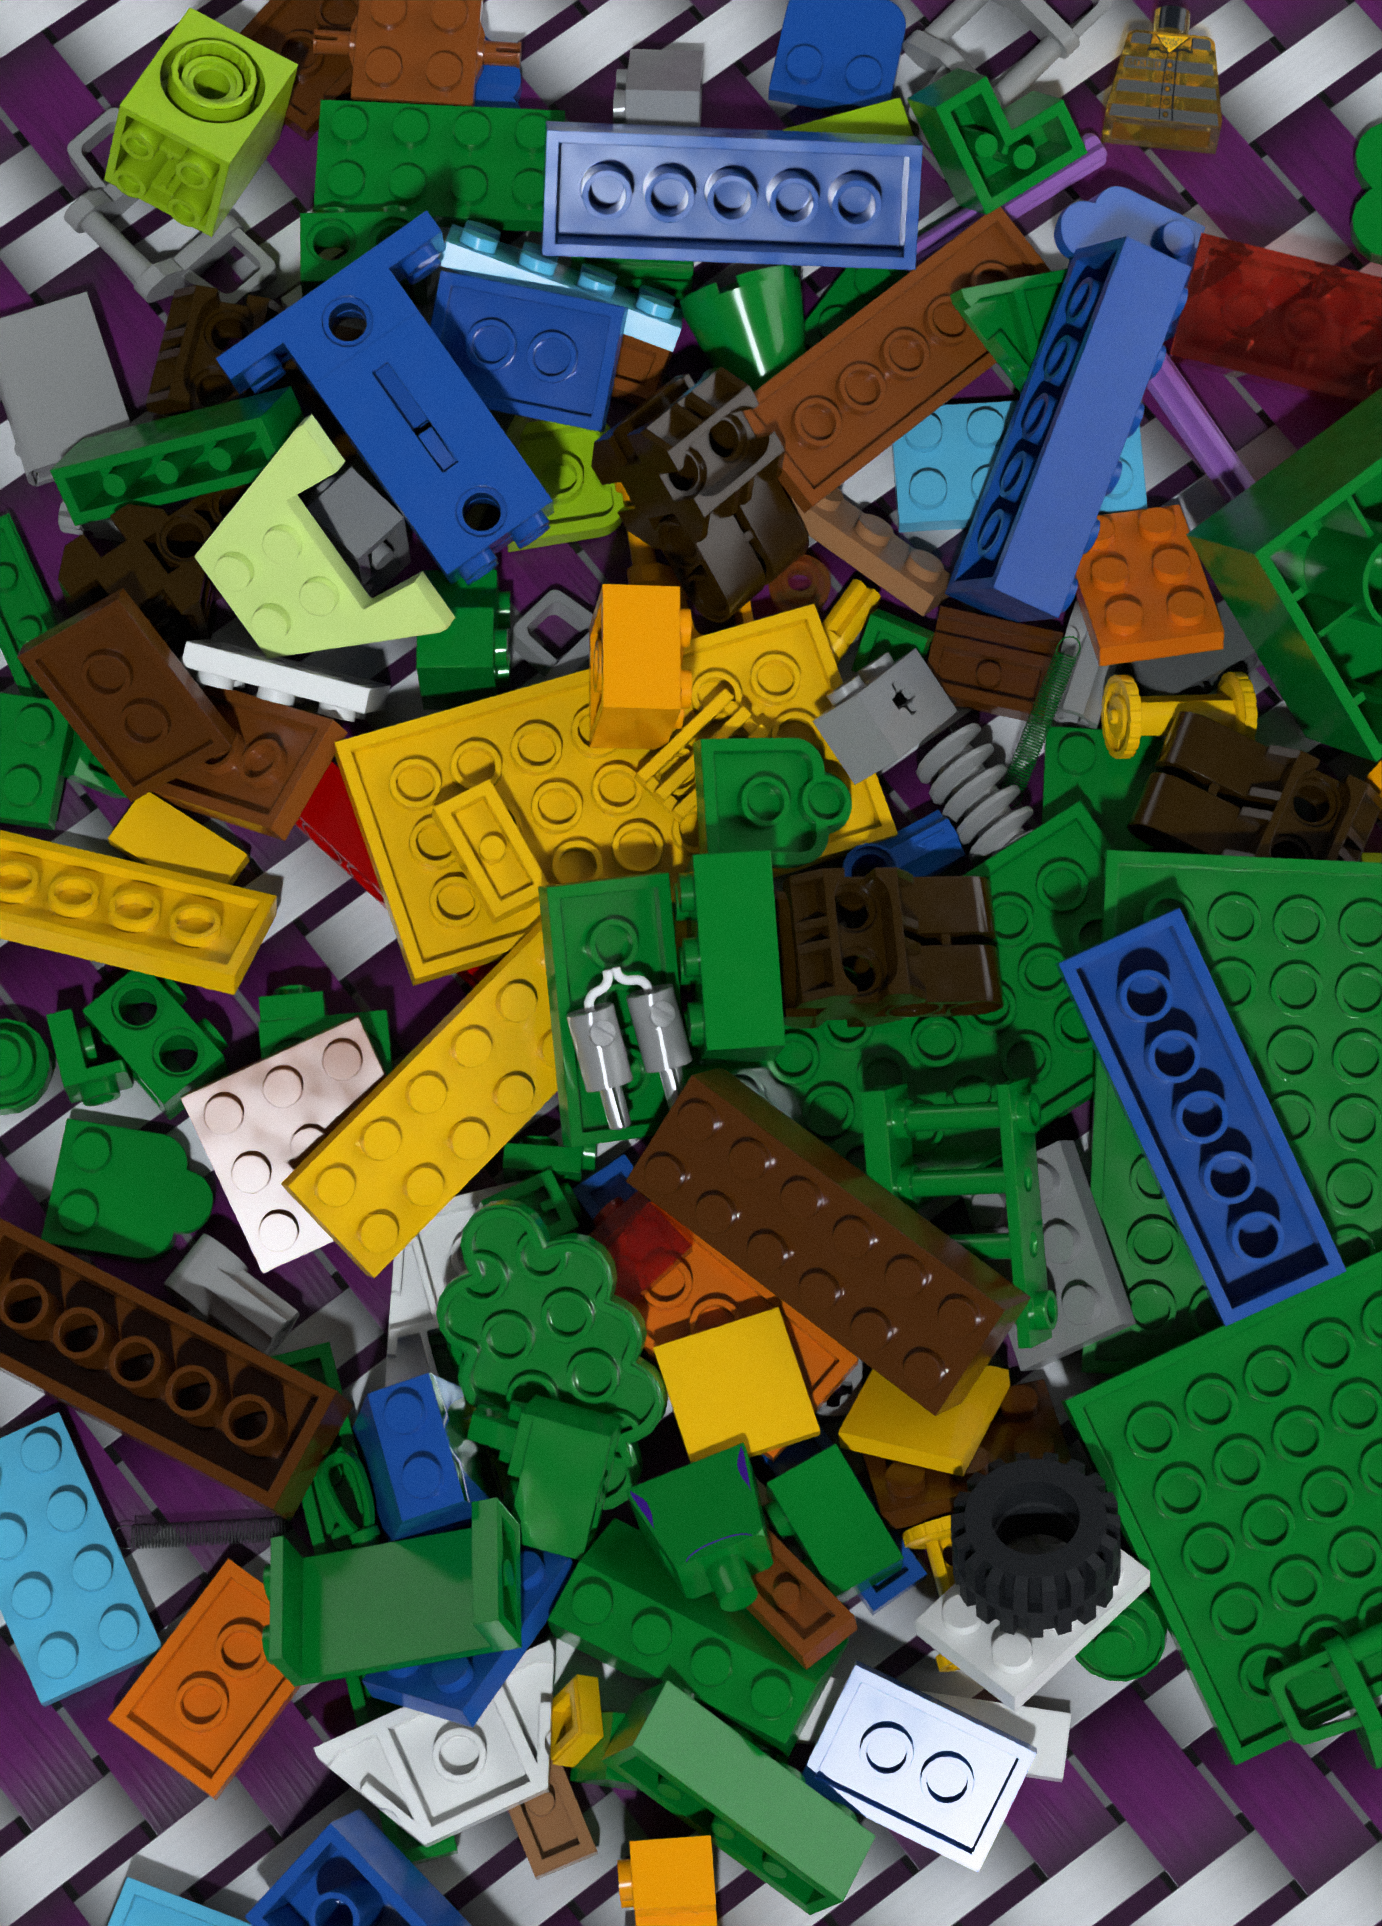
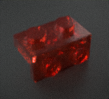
[588,1191,693,1305]

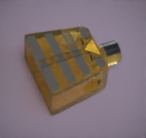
[1101,5,1222,154]

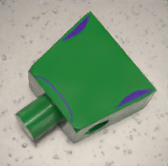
[626,1443,774,1612]

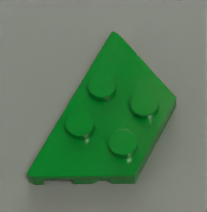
[950,268,1068,393]

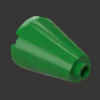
[680,265,806,392]

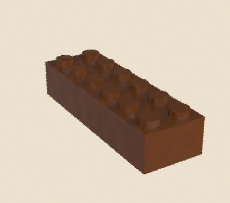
[626,1067,1031,1416]
[0,1218,353,1522]

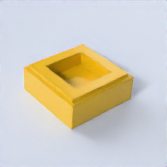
[550,1674,604,1768]

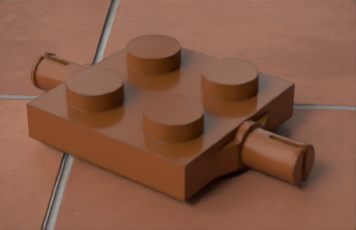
[313,0,522,106]

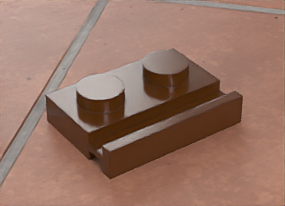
[927,606,1063,725]

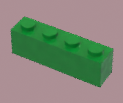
[50,386,304,526]
[601,1680,876,1915]

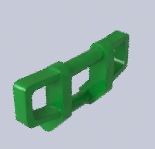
[1264,1622,1382,1770]

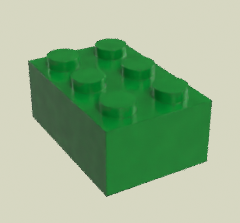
[673,850,786,1065]

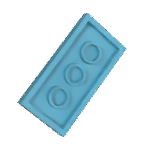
[439,220,683,352]
[892,401,1148,533]
[0,1412,163,1707]

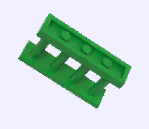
[860,1077,1058,1349]

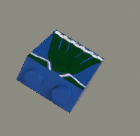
[352,1373,504,1544]

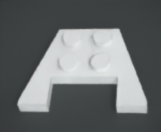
[384,1180,523,1388]

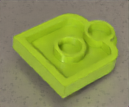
[507,420,624,552]

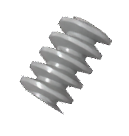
[916,723,1036,867]

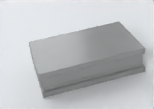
[0,291,131,487]

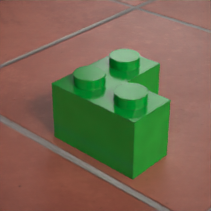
[907,68,1088,215]
[416,570,511,710]

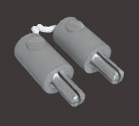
[566,966,693,1130]

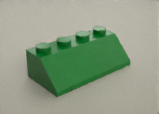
[547,1518,849,1758]

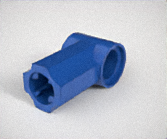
[842,809,966,877]

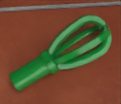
[317,1451,381,1549]

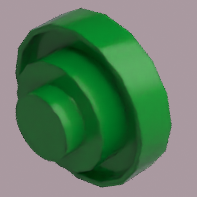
[0,1019,53,1115]
[1075,1592,1167,1682]

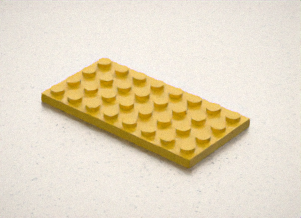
[334,604,898,986]

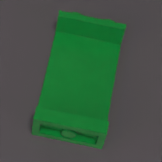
[262,1497,522,1687]

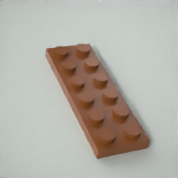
[742,206,1051,514]

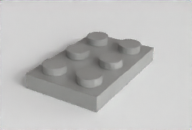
[962,1140,1136,1371]

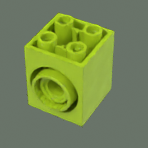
[104,7,298,237]

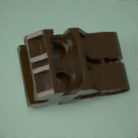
[146,285,364,465]
[591,367,809,623]
[58,483,252,644]
[1127,711,1382,862]
[774,867,1004,1029]

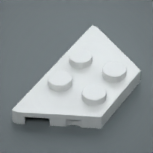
[314,1640,555,1848]

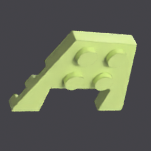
[194,414,455,659]

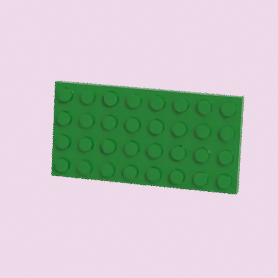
[687,801,1114,1210]

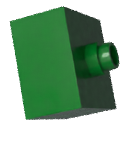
[1186,388,1382,762]

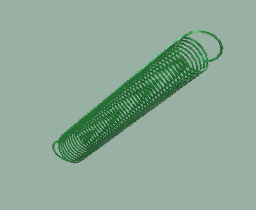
[1001,636,1081,808]

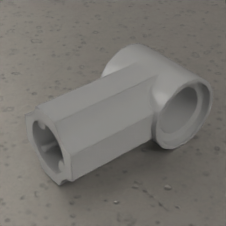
[1045,600,1124,729]
[163,1234,300,1355]

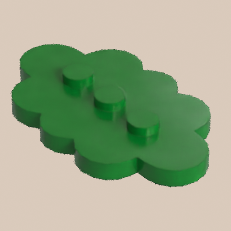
[436,1199,668,1510]

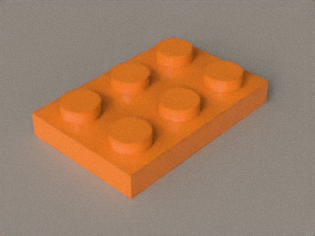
[1075,504,1225,666]
[108,1558,302,1801]

